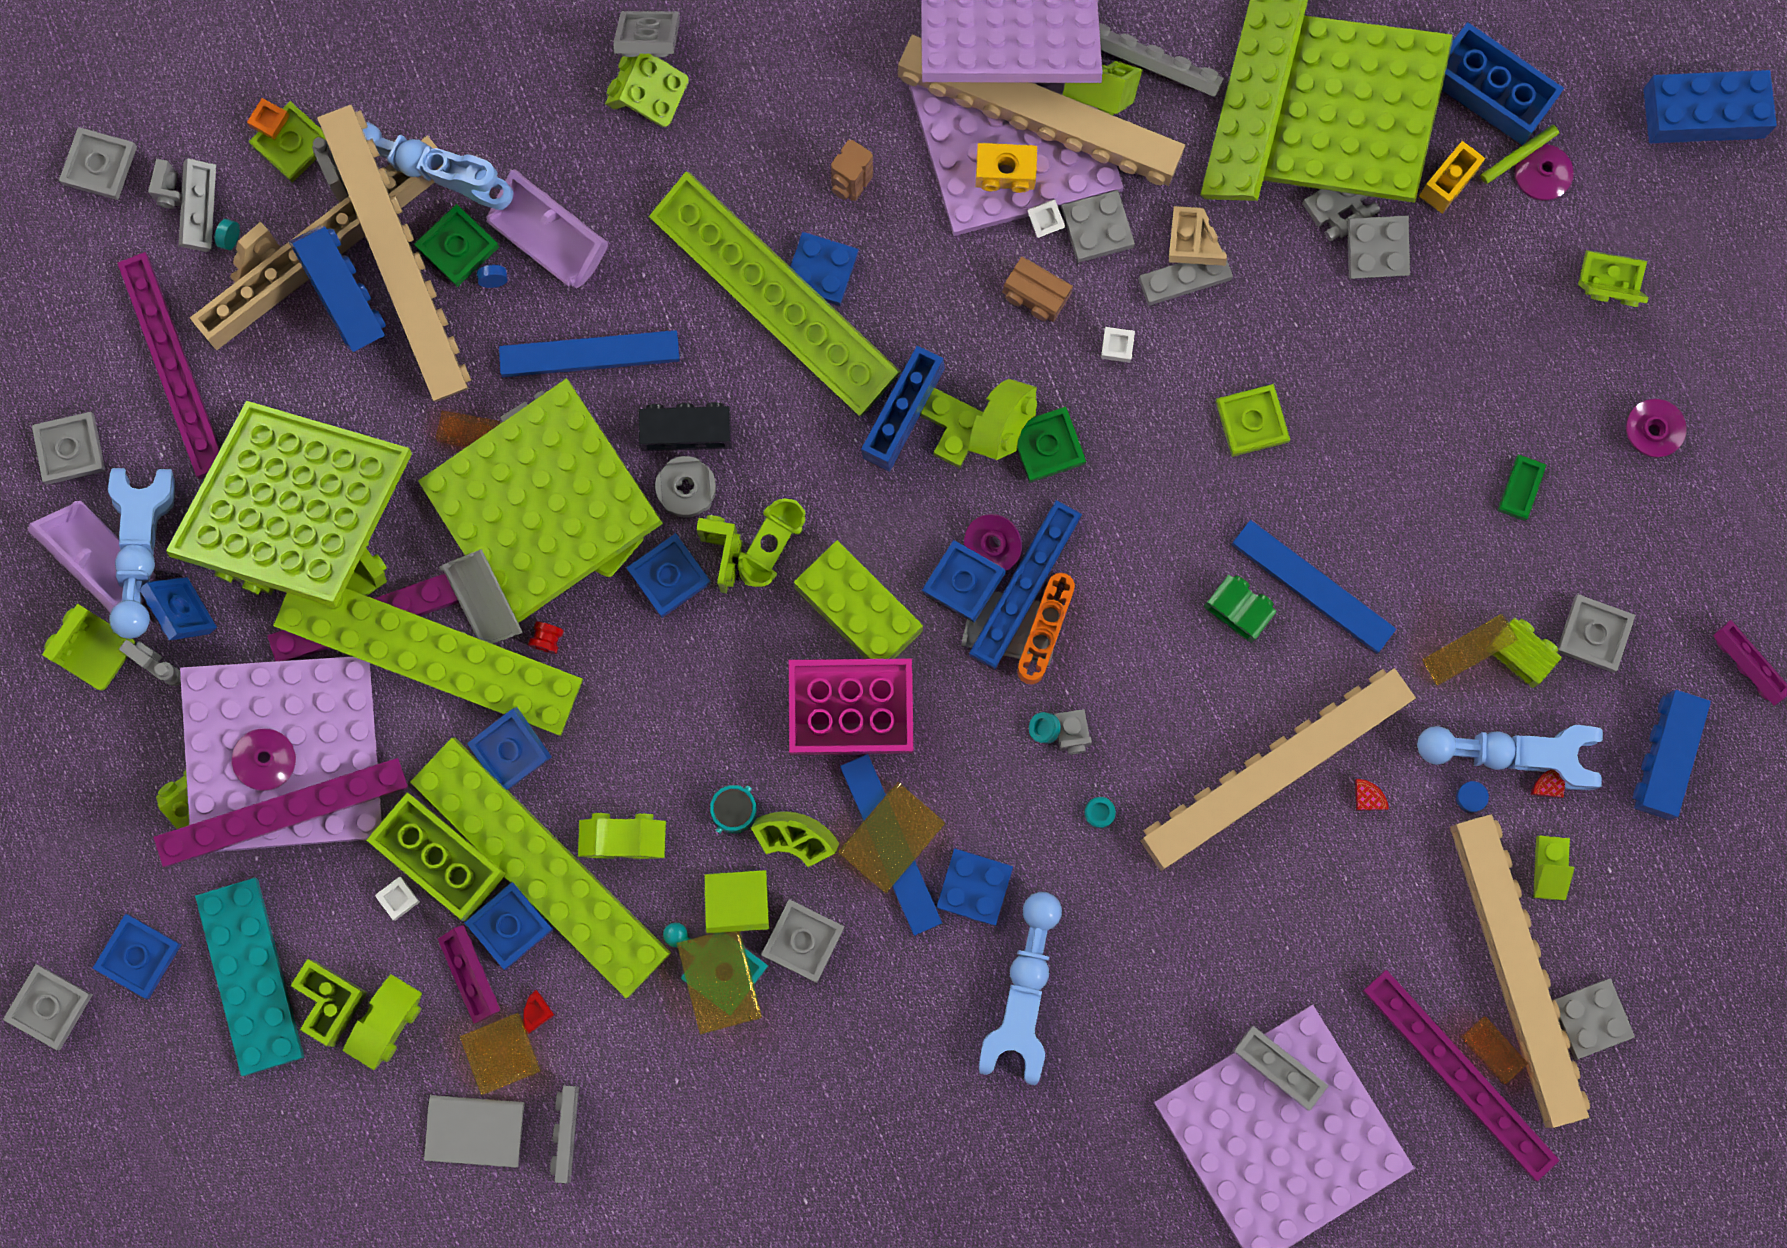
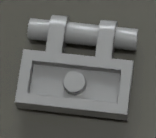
[312,137,349,203]
[1302,189,1380,241]
[119,639,181,686]

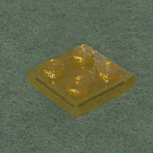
[459,1013,542,1096]

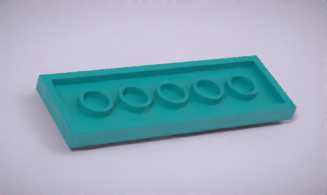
[195,878,305,1076]

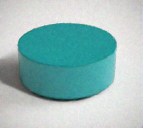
[215,219,240,250]
[1029,712,1061,744]
[1084,797,1116,828]

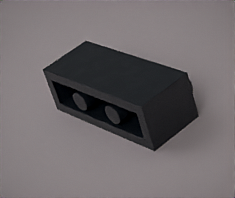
[639,402,732,451]

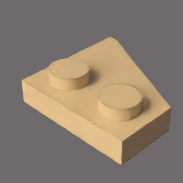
[1169,206,1227,266]
[230,221,281,282]

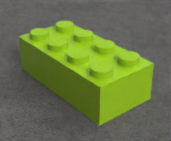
[794,540,923,659]
[366,792,506,921]

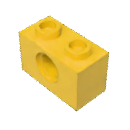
[1419,141,1486,214]
[975,143,1037,193]

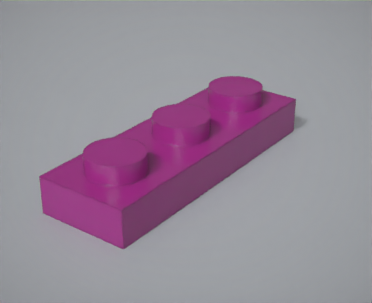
[1713,620,1787,706]
[438,925,500,1024]

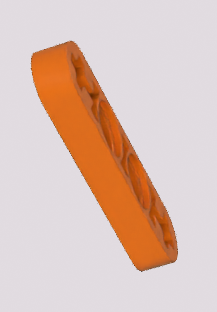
[1017,573,1075,685]

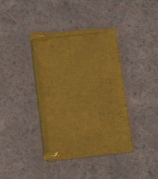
[838,782,946,894]
[677,931,762,1035]

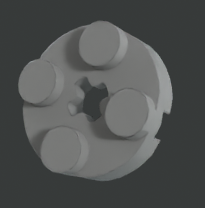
[655,456,716,518]

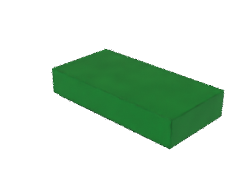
[1497,454,1547,521]

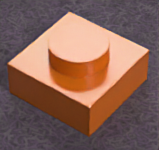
[247,98,290,140]

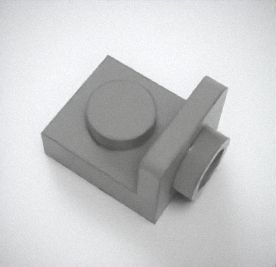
[148,159,181,209]
[1054,709,1092,755]

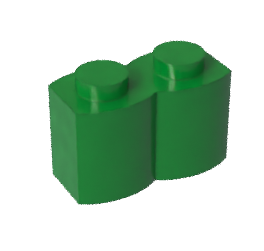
[1203,574,1277,643]

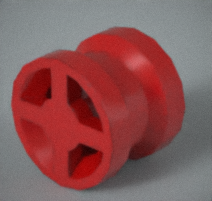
[528,621,564,654]

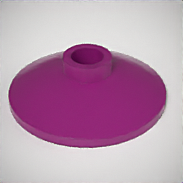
[1514,144,1574,201]
[1626,399,1687,458]
[964,514,1022,571]
[232,729,296,791]

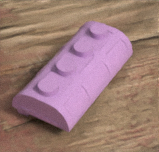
[486,170,608,289]
[28,501,156,614]

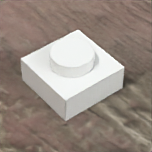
[1027,199,1065,238]
[1101,327,1135,363]
[375,877,420,921]

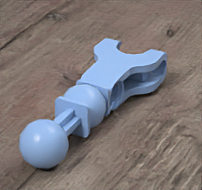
[363,122,513,210]
[108,468,175,639]
[1417,725,1603,790]
[978,892,1062,1086]

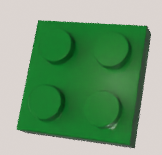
[414,204,499,287]
[1017,407,1086,483]

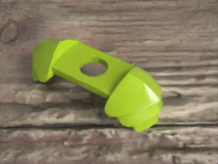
[738,498,806,587]

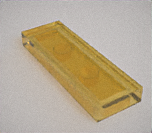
[1422,614,1518,686]

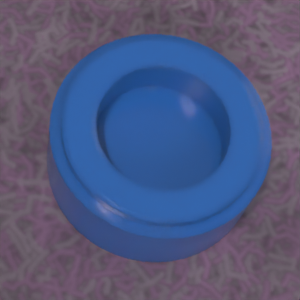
[477,265,508,288]
[1456,781,1489,813]

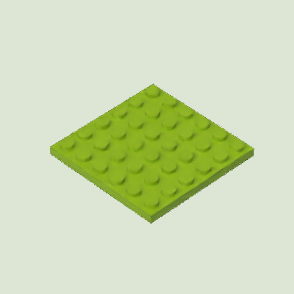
[1263,16,1453,203]
[418,378,663,623]
[166,401,412,607]

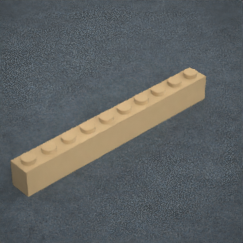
[898,35,1185,186]
[317,105,471,402]
[190,136,443,350]
[1140,668,1416,871]
[1450,814,1590,1128]

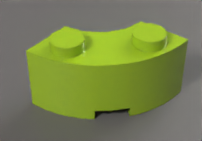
[969,379,1037,460]
[751,812,840,867]
[578,813,666,859]
[343,974,422,1070]

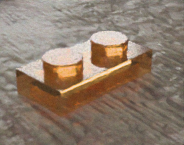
[435,410,501,447]
[1460,1016,1528,1085]

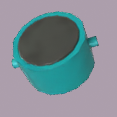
[710,785,757,834]

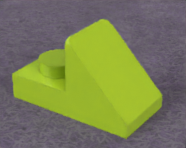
[1533,836,1574,901]

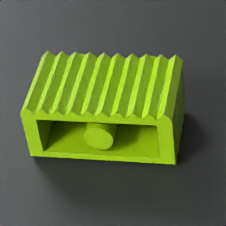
[1486,618,1562,688]

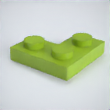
[920,388,983,469]

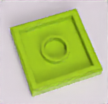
[248,101,326,183]
[1215,384,1291,457]
[705,870,769,933]

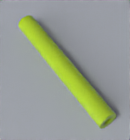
[1480,124,1559,184]

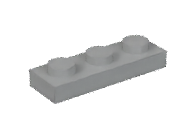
[178,159,216,252]
[1139,250,1233,306]
[1233,1026,1329,1111]
[550,1086,579,1183]

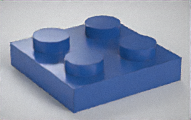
[790,231,859,306]
[626,533,711,618]
[922,540,1006,622]
[139,577,217,641]
[467,707,552,790]
[936,848,1013,926]
[464,882,553,971]
[92,913,182,999]

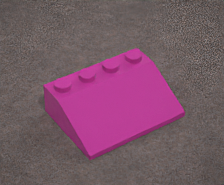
[789,658,913,755]

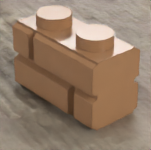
[831,140,873,201]
[1003,256,1073,322]

